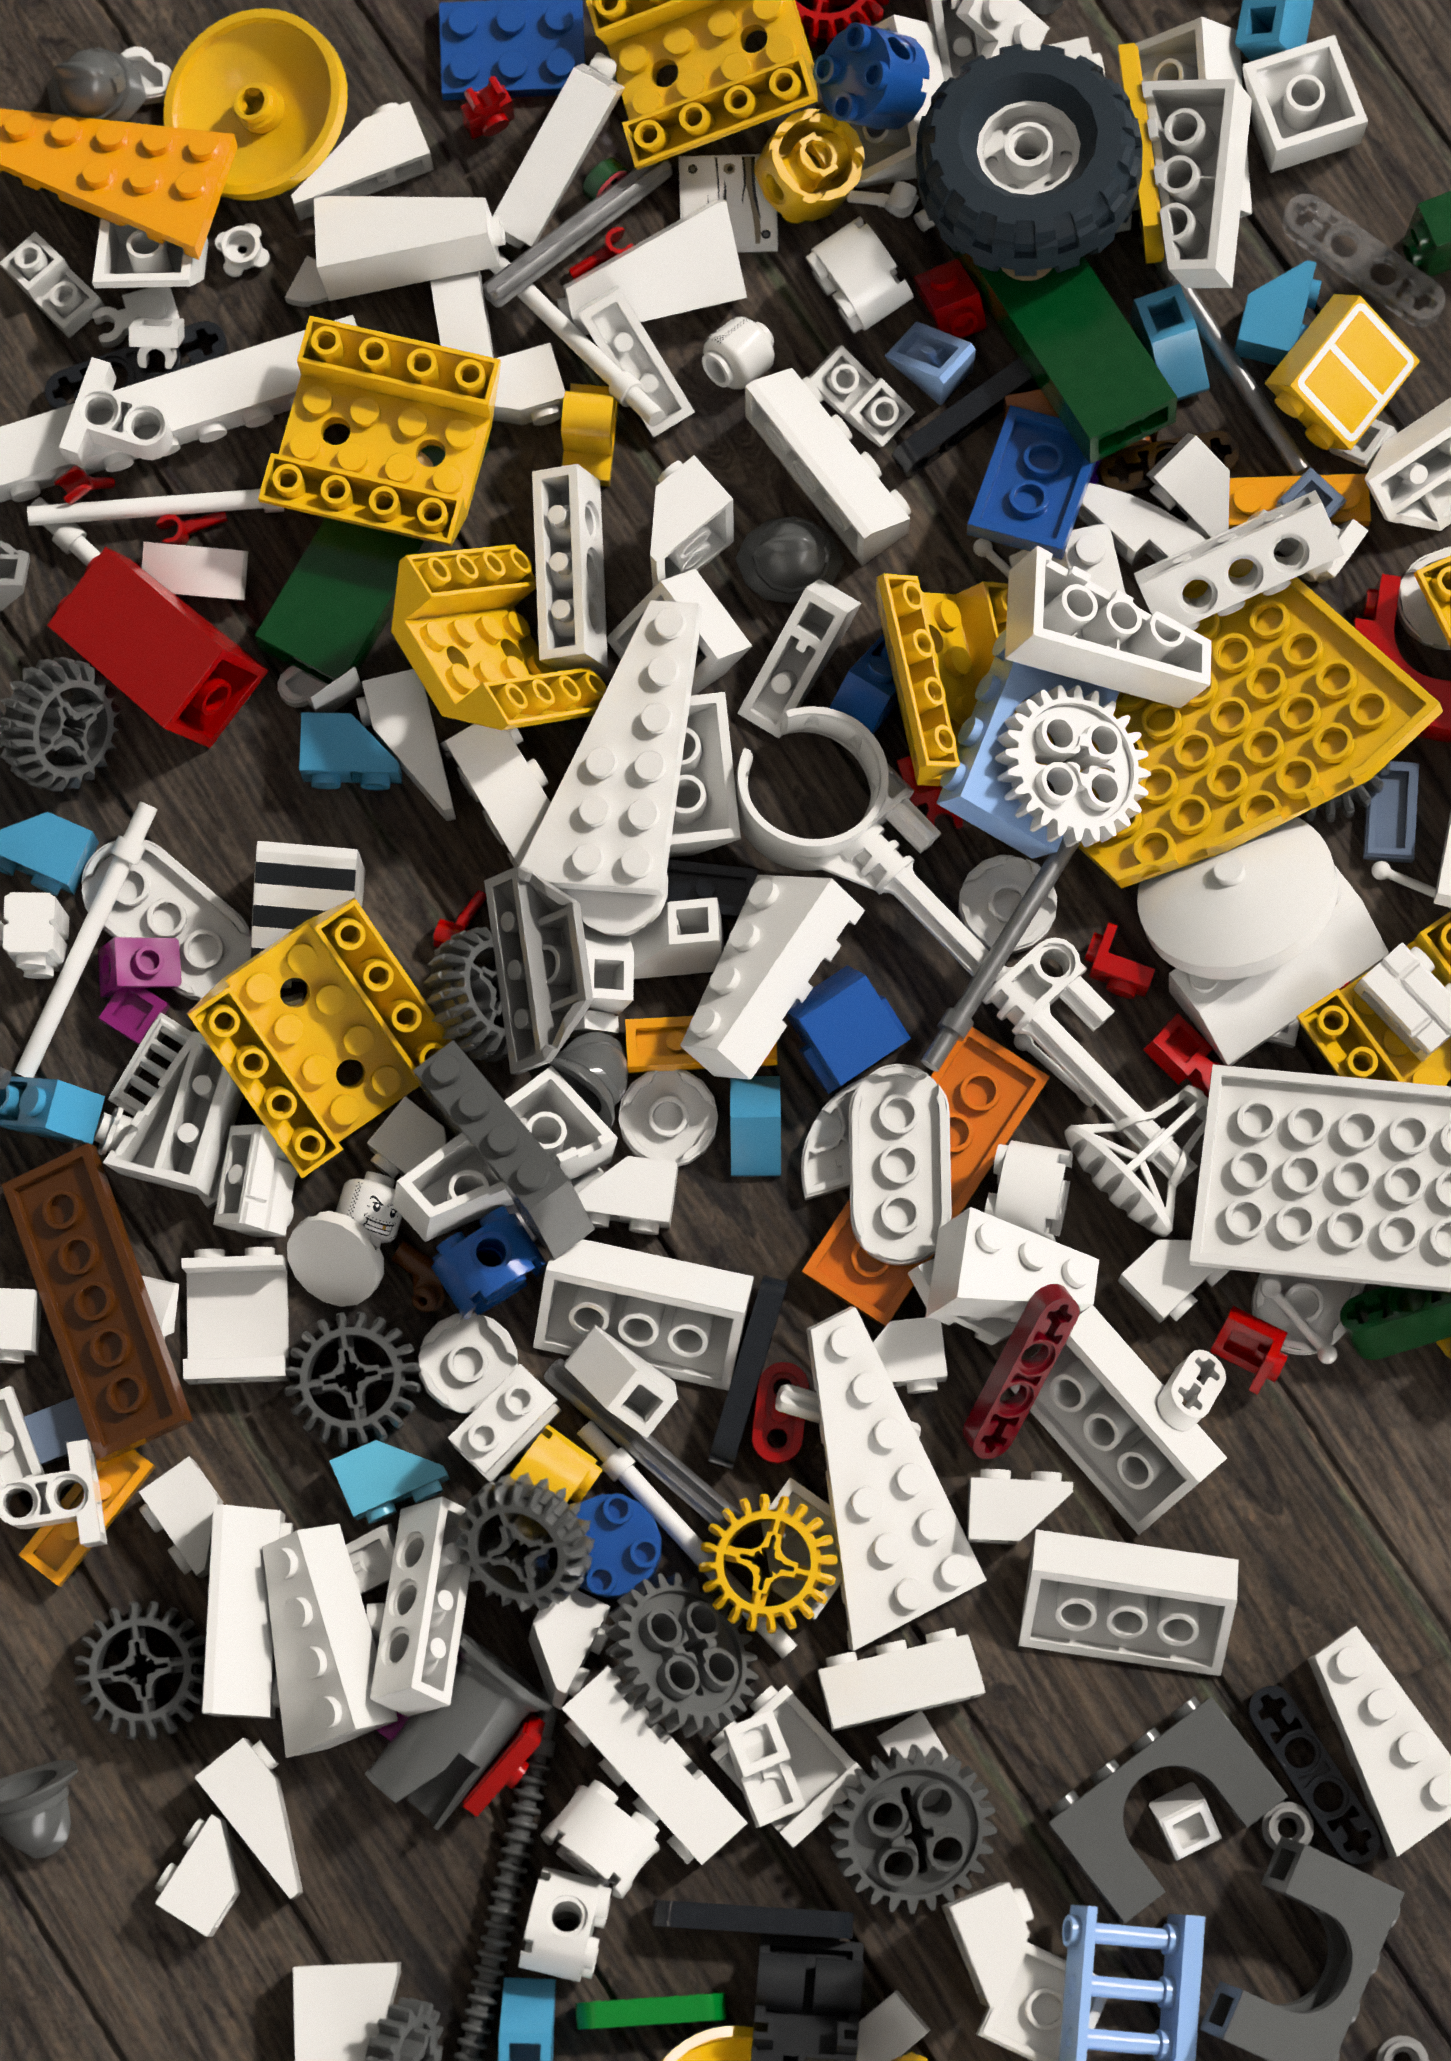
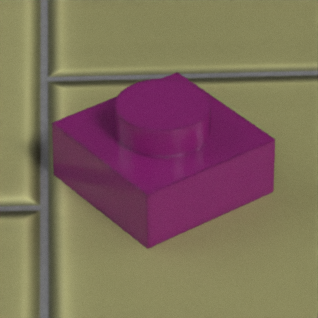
[99,988,170,1045]

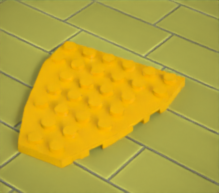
[1078,559,1443,889]

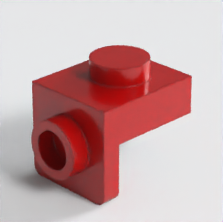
[913,258,987,339]
[1084,922,1155,999]
[1210,1306,1288,1395]

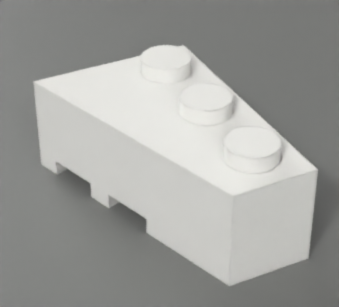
[103,1031,244,1198]
[926,1207,1099,1322]

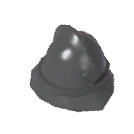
[47,47,147,122]
[735,516,844,604]
[529,1031,628,1130]
[0,1760,78,1858]

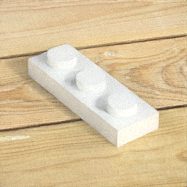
[576,285,695,438]

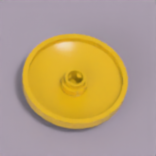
[163,8,348,201]

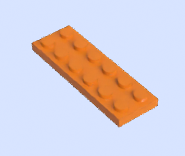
[802,1027,1050,1328]

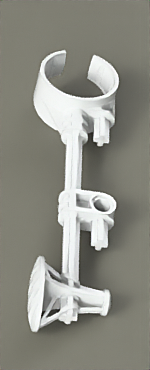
[734,706,1209,1237]

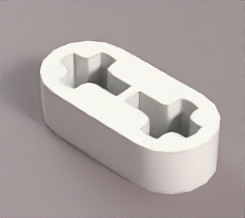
[1157,1350,1226,1431]

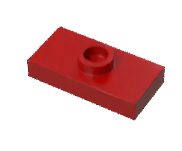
[463,1713,545,1817]

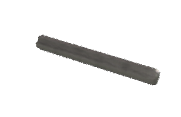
[483,159,673,307]
[544,1359,743,1531]

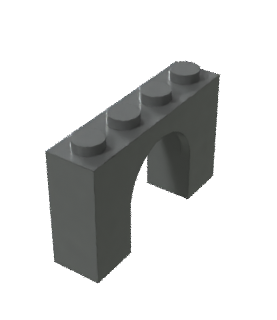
[413,1040,595,1260]
[1045,1696,1288,1923]
[1200,1836,1405,2061]

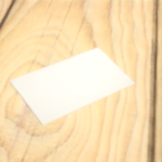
[310,667,363,713]

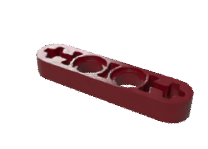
[962,1284,1080,1459]

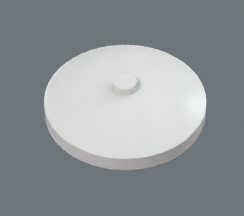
[1137,817,1338,980]

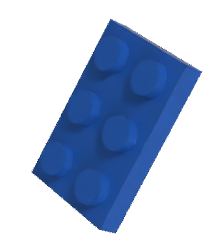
[439,0,585,100]
[967,405,1096,560]

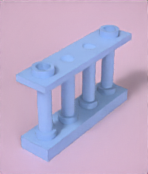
[1059,1905,1205,2061]

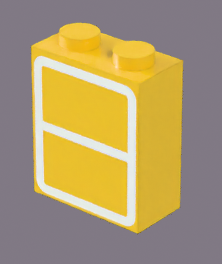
[1265,294,1420,450]

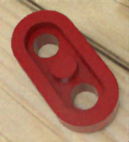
[752,1362,809,1464]

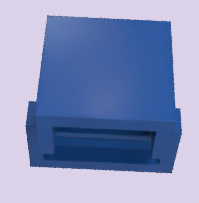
[786,965,911,1094]

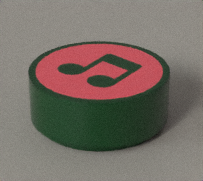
[582,158,629,202]

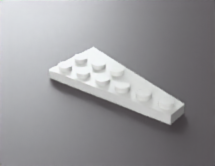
[520,600,703,895]
[806,1306,987,1651]

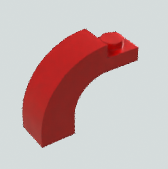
[1352,574,1451,743]

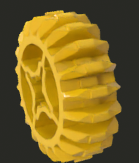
[699,1494,837,1634]

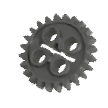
[605,1573,758,1738]
[829,1744,997,1914]

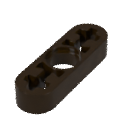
[1098,431,1239,496]

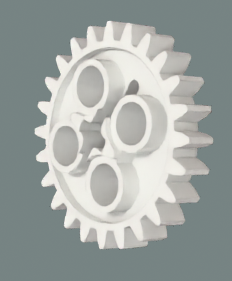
[995,685,1151,847]

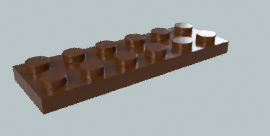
[1,1143,193,1462]

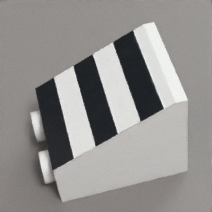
[250,841,366,988]

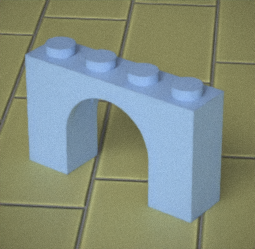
[936,630,1119,859]

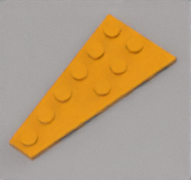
[0,108,238,260]

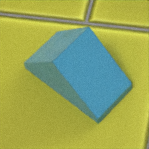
[730,1076,781,1177]

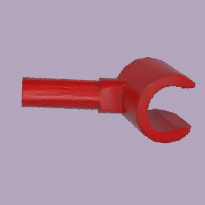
[568,227,633,279]
[54,465,115,505]
[156,511,228,545]
[433,890,487,948]

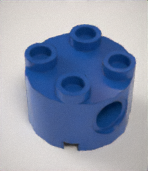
[813,22,930,130]
[431,1206,547,1320]
[576,1494,662,1599]

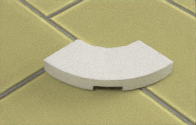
[801,1076,868,1200]

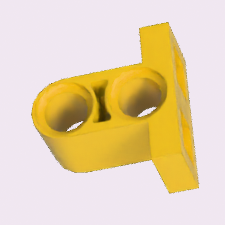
[561,383,619,487]

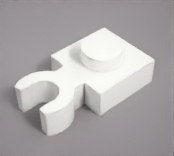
[92,287,180,348]

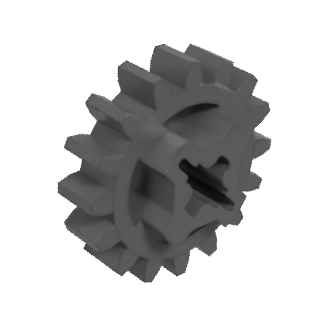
[365,1997,443,2061]

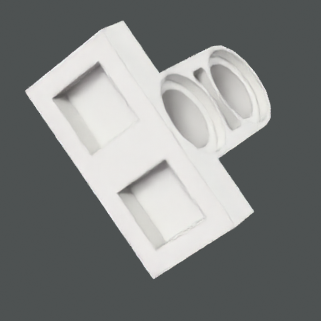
[59,357,173,468]
[0,1439,108,1548]

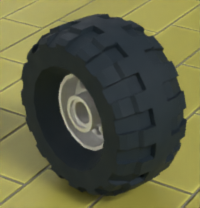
[915,44,1143,276]

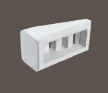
[108,1012,192,1116]

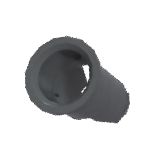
[365,1632,552,1831]

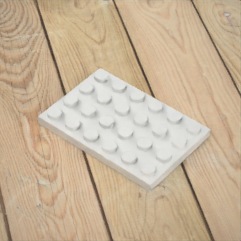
[1189,1064,1451,1292]

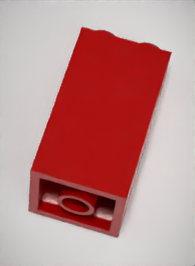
[47,547,269,748]

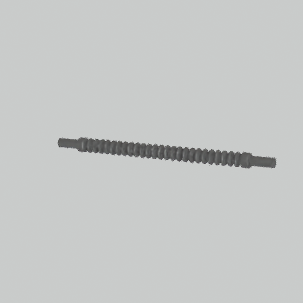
[453,1685,558,2061]

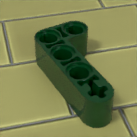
[1340,1286,1451,1360]

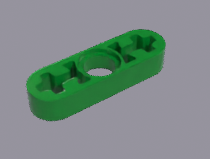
[575,1993,727,2029]

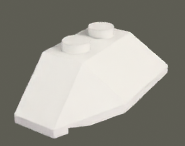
[1364,397,1451,531]

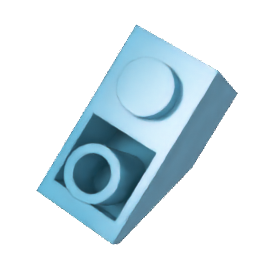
[330,1440,450,1524]

